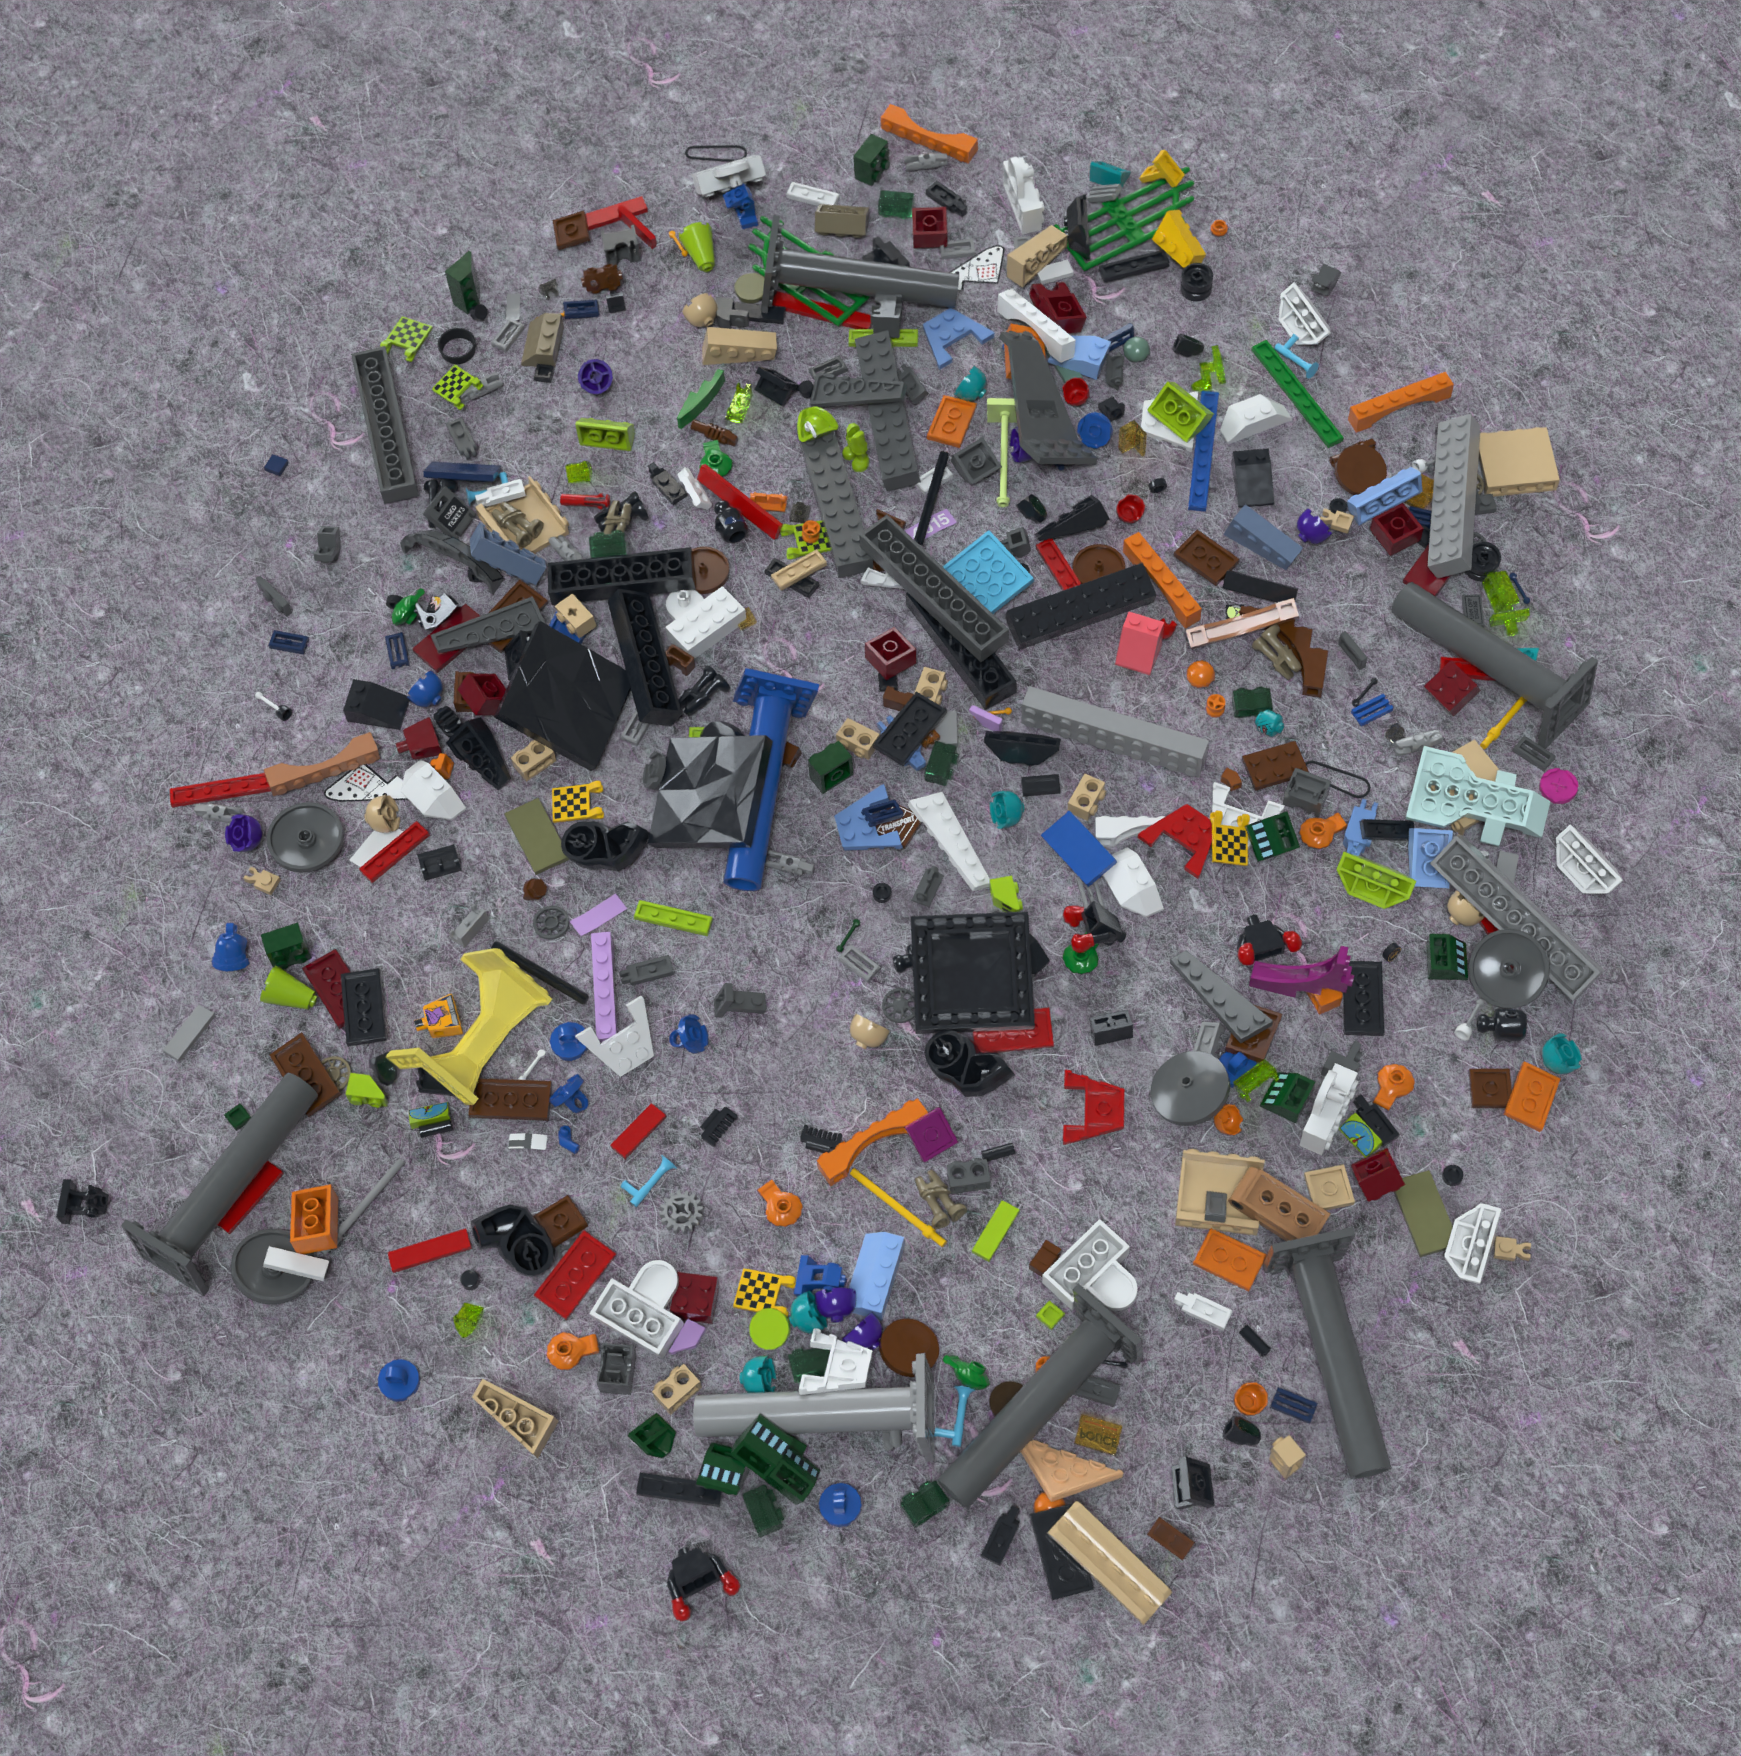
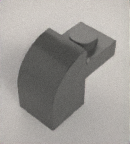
[1312,264,1341,296]
[716,297,750,329]
[314,526,341,563]
[1000,527,1031,558]
[1321,1041,1363,1077]

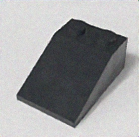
[1231,448,1274,508]
[343,679,410,730]

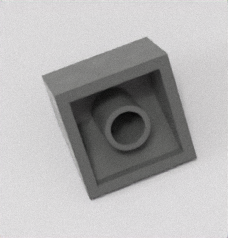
[951,437,1002,485]

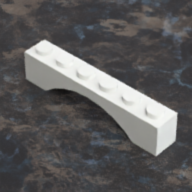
[997,289,1076,363]
[1095,816,1210,847]

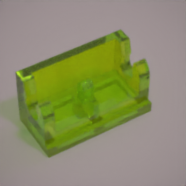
[725,382,753,423]
[1482,571,1520,613]
[1233,1059,1279,1103]

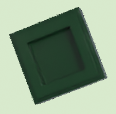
[224,1103,251,1131]

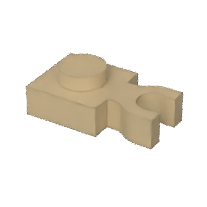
[1320,508,1354,534]
[244,867,281,895]
[1493,1236,1531,1261]

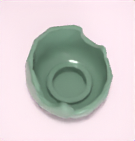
[1123,336,1150,362]

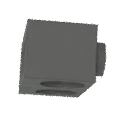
[947,1158,991,1194]

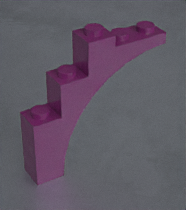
[1249,946,1354,998]

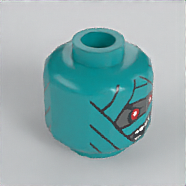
[1255,709,1284,737]

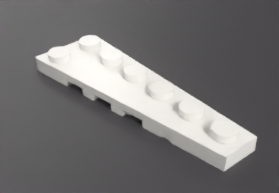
[908,792,989,891]

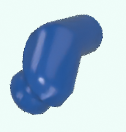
[558,1125,580,1154]

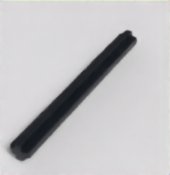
[914,451,949,545]
[491,941,589,1005]

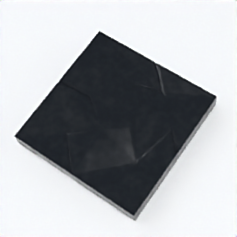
[494,621,630,771]
[648,735,773,848]
[910,912,1035,1034]

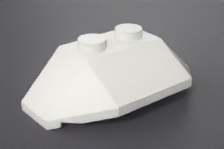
[1279,283,1331,346]
[1220,394,1292,445]
[401,760,467,821]
[1556,825,1623,894]
[1103,847,1164,918]
[1444,1203,1501,1284]

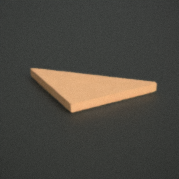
[1021,1440,1123,1502]

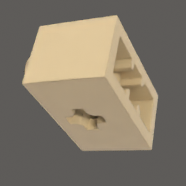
[555,594,597,638]

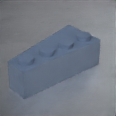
[1223,504,1303,570]
[470,522,546,585]

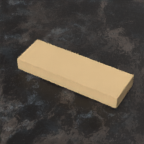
[771,549,827,591]

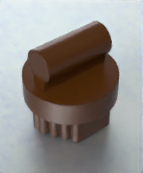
[523,878,547,901]

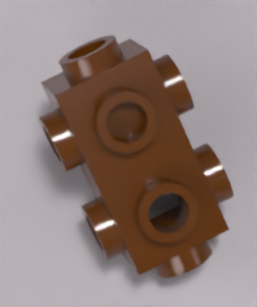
[581,264,623,294]

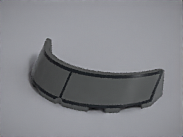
[400,530,505,594]

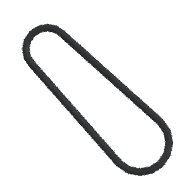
[685,145,747,162]
[1305,760,1371,798]

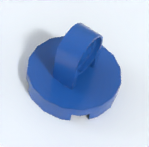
[1077,412,1113,449]
[669,1014,708,1054]
[550,1022,588,1061]
[1219,1052,1257,1088]
[550,1074,588,1113]
[378,1359,420,1402]
[819,1483,862,1527]

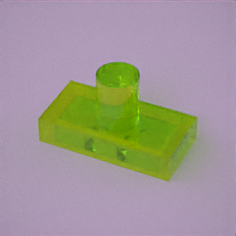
[1201,345,1227,384]
[1489,608,1530,636]

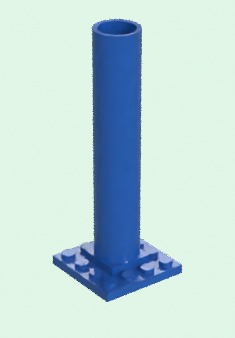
[724,668,819,891]

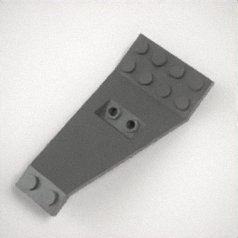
[999,331,1098,464]

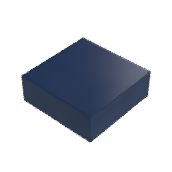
[264,454,289,476]

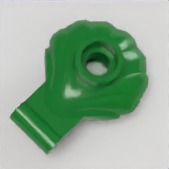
[699,440,732,477]
[392,588,425,626]
[1062,931,1100,975]
[943,1355,990,1390]

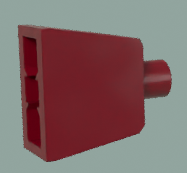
[395,717,442,760]

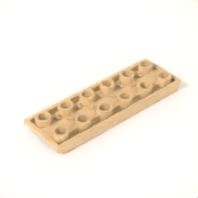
[1048,1501,1172,1625]

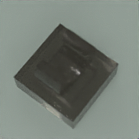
[538,279,558,300]
[789,501,811,524]

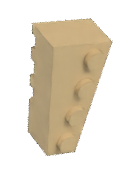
[1007,225,1067,288]
[702,327,777,365]
[472,1379,559,1458]

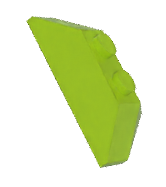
[1336,852,1417,909]

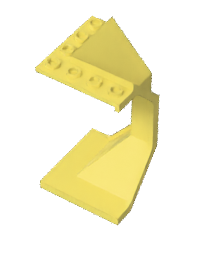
[386,948,552,1105]

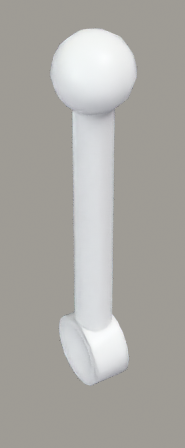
[518,1049,546,1080]

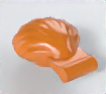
[1299,813,1348,849]
[1373,1064,1415,1111]
[757,1180,803,1227]
[546,1332,599,1370]

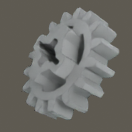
[659,1190,704,1234]

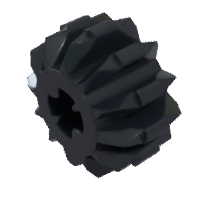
[434,705,463,738]

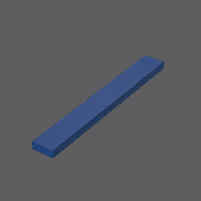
[1188,391,1219,512]

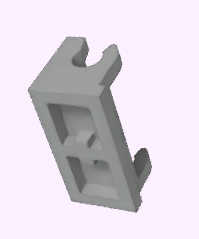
[449,904,489,948]

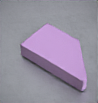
[969,705,1002,731]
[669,1319,706,1355]

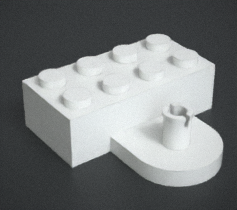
[691,155,766,197]
[1003,157,1044,235]
[665,586,747,659]
[1300,1063,1359,1156]
[1042,1219,1137,1311]
[589,1260,684,1359]

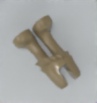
[594,500,631,554]
[491,502,544,547]
[1251,624,1302,680]
[915,1170,967,1229]

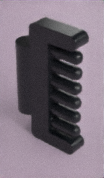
[700,1107,738,1147]
[800,1125,842,1153]

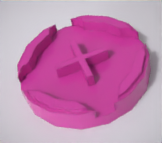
[1539,768,1578,804]

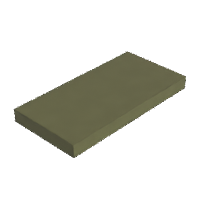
[504,798,569,875]
[1394,1170,1453,1257]

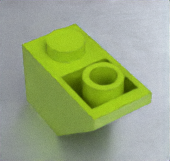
[989,875,1023,912]
[345,1073,388,1108]

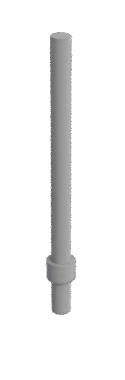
[320,1159,405,1256]

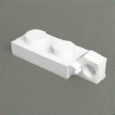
[678,467,712,510]
[475,479,526,507]
[1173,1292,1232,1331]

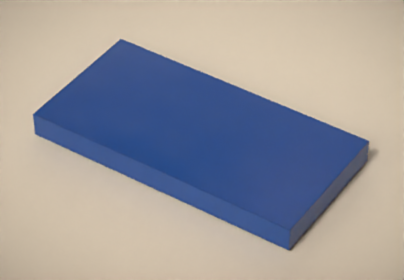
[1041,810,1117,887]

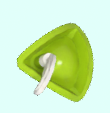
[797,407,838,442]

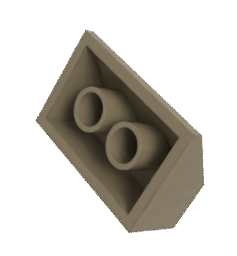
[815,204,870,238]
[521,313,564,367]

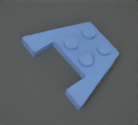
[923,308,994,370]
[834,784,903,851]

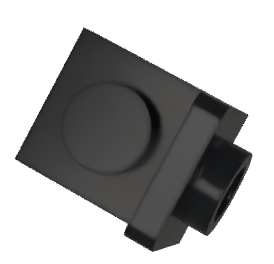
[1098,396,1125,422]

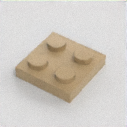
[1304,1165,1355,1210]

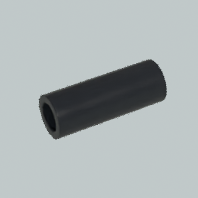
[419,1119,453,1138]
[981,1143,1015,1162]
[1239,1325,1271,1357]

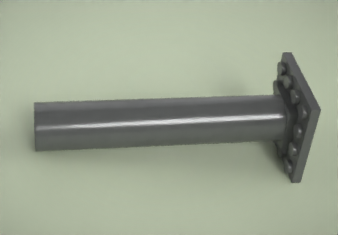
[761,215,959,313]
[1392,582,1598,749]
[121,1073,318,1297]
[1263,1227,1392,1479]
[937,1283,1143,1509]

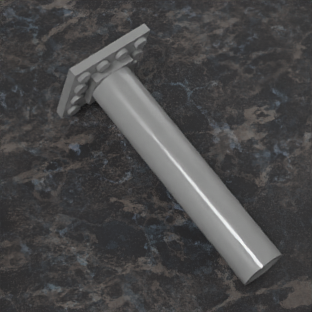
[693,1354,935,1461]

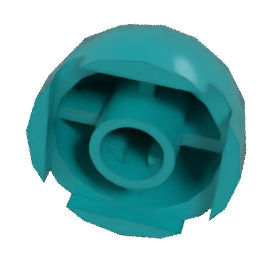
[954,366,987,402]
[989,791,1024,829]
[1542,1033,1582,1075]
[789,1291,828,1333]
[739,1356,776,1393]

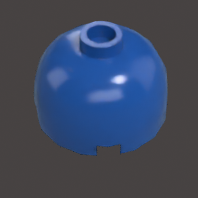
[407,671,443,707]

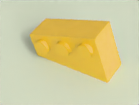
[1152,210,1206,268]

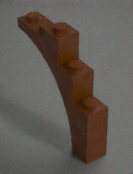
[1240,606,1328,698]

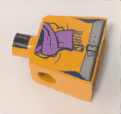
[414,994,463,1038]

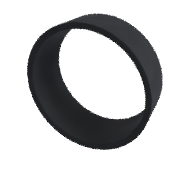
[437,328,475,364]

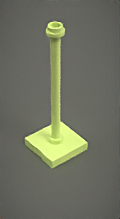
[987,398,1017,507]

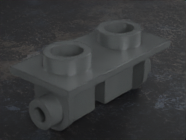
[1106,353,1124,391]
[911,866,944,907]

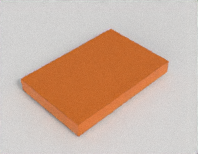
[927,395,977,448]
[1504,1061,1561,1132]
[1193,1228,1267,1292]

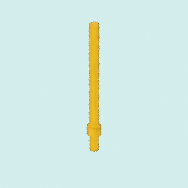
[1480,697,1527,749]
[850,1168,947,1247]

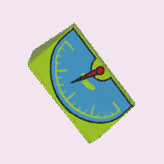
[409,1102,451,1129]
[1339,1113,1382,1158]

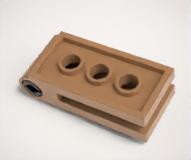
[1228,1167,1330,1241]

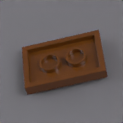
[1174,530,1240,586]
[1242,741,1309,791]
[1225,1004,1283,1064]

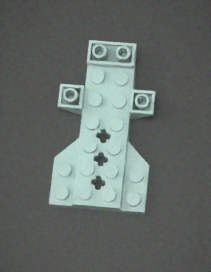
[1405,746,1550,847]

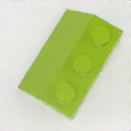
[1147,381,1214,443]
[575,418,635,451]

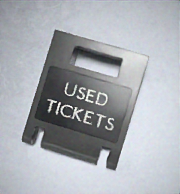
[423,486,476,539]

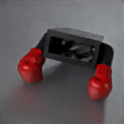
[1063,901,1126,953]
[1237,915,1302,966]
[667,1547,741,1622]

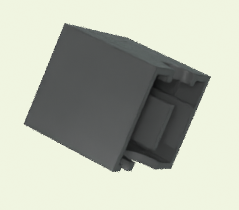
[601,225,641,265]
[871,294,902,338]
[1283,768,1331,818]
[596,1343,636,1395]

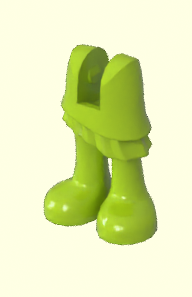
[842,423,869,472]

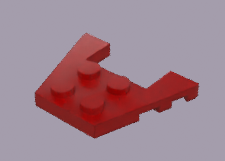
[1138,804,1212,879]
[1063,1069,1124,1145]

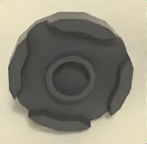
[643,752,666,790]

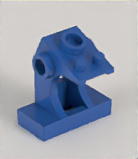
[723,184,758,230]
[794,1255,847,1297]

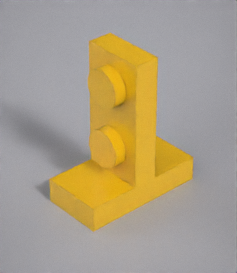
[1139,150,1185,187]

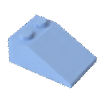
[1048,336,1111,380]
[1408,828,1453,888]

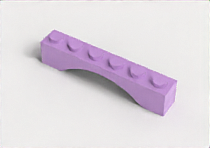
[591,932,618,1043]

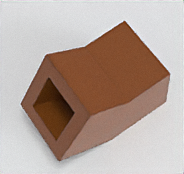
[1220,768,1242,791]

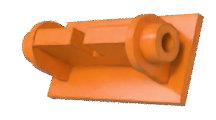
[750,491,788,512]

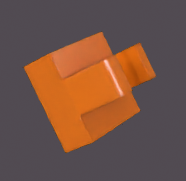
[430,753,454,779]

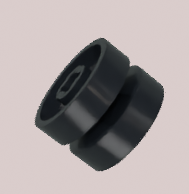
[1180,263,1213,302]
[1465,542,1501,582]

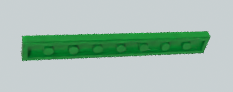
[1251,339,1344,448]

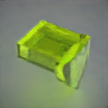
[1191,362,1212,391]
[565,461,592,483]
[453,1302,484,1338]

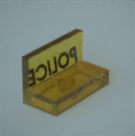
[1118,420,1147,457]
[1074,1414,1123,1456]

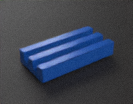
[1351,694,1394,727]

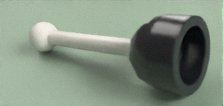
[255,692,292,721]

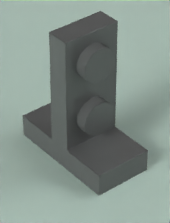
[714,983,766,1018]

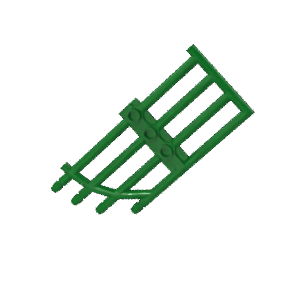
[1054,166,1194,272]
[748,216,871,327]

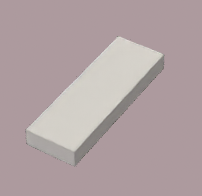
[786,182,839,206]
[263,1246,329,1281]

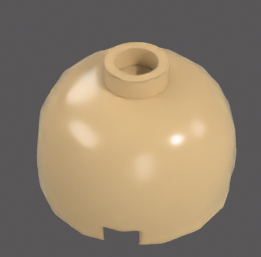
[683,293,718,327]
[364,795,400,833]
[1447,890,1485,926]
[850,1014,890,1049]

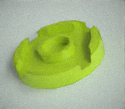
[749,1308,791,1350]

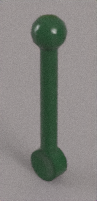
[836,919,860,952]

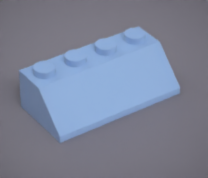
[1347,467,1423,526]
[849,1232,905,1321]

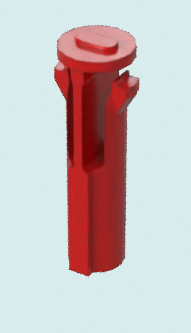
[560,493,610,510]

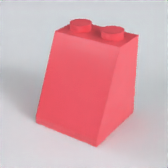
[1115,612,1164,675]

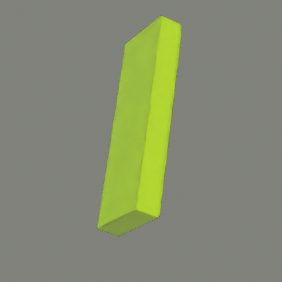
[972,1200,1020,1262]

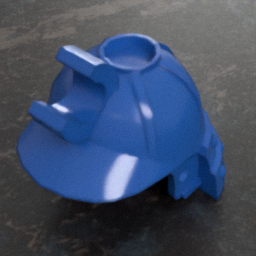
[211,923,250,972]

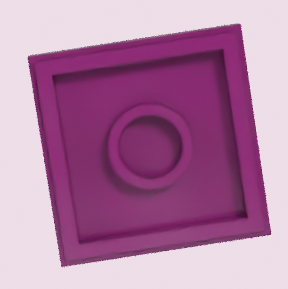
[905,1107,958,1163]

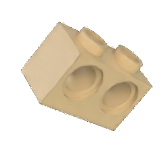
[914,667,948,705]
[836,718,880,760]
[511,740,556,782]
[1067,774,1107,821]
[652,1364,702,1415]
[1269,1435,1306,1479]

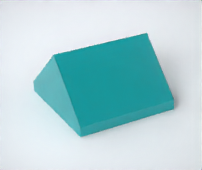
[1090,161,1131,188]

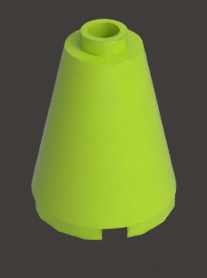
[679,222,715,272]
[260,966,318,1010]

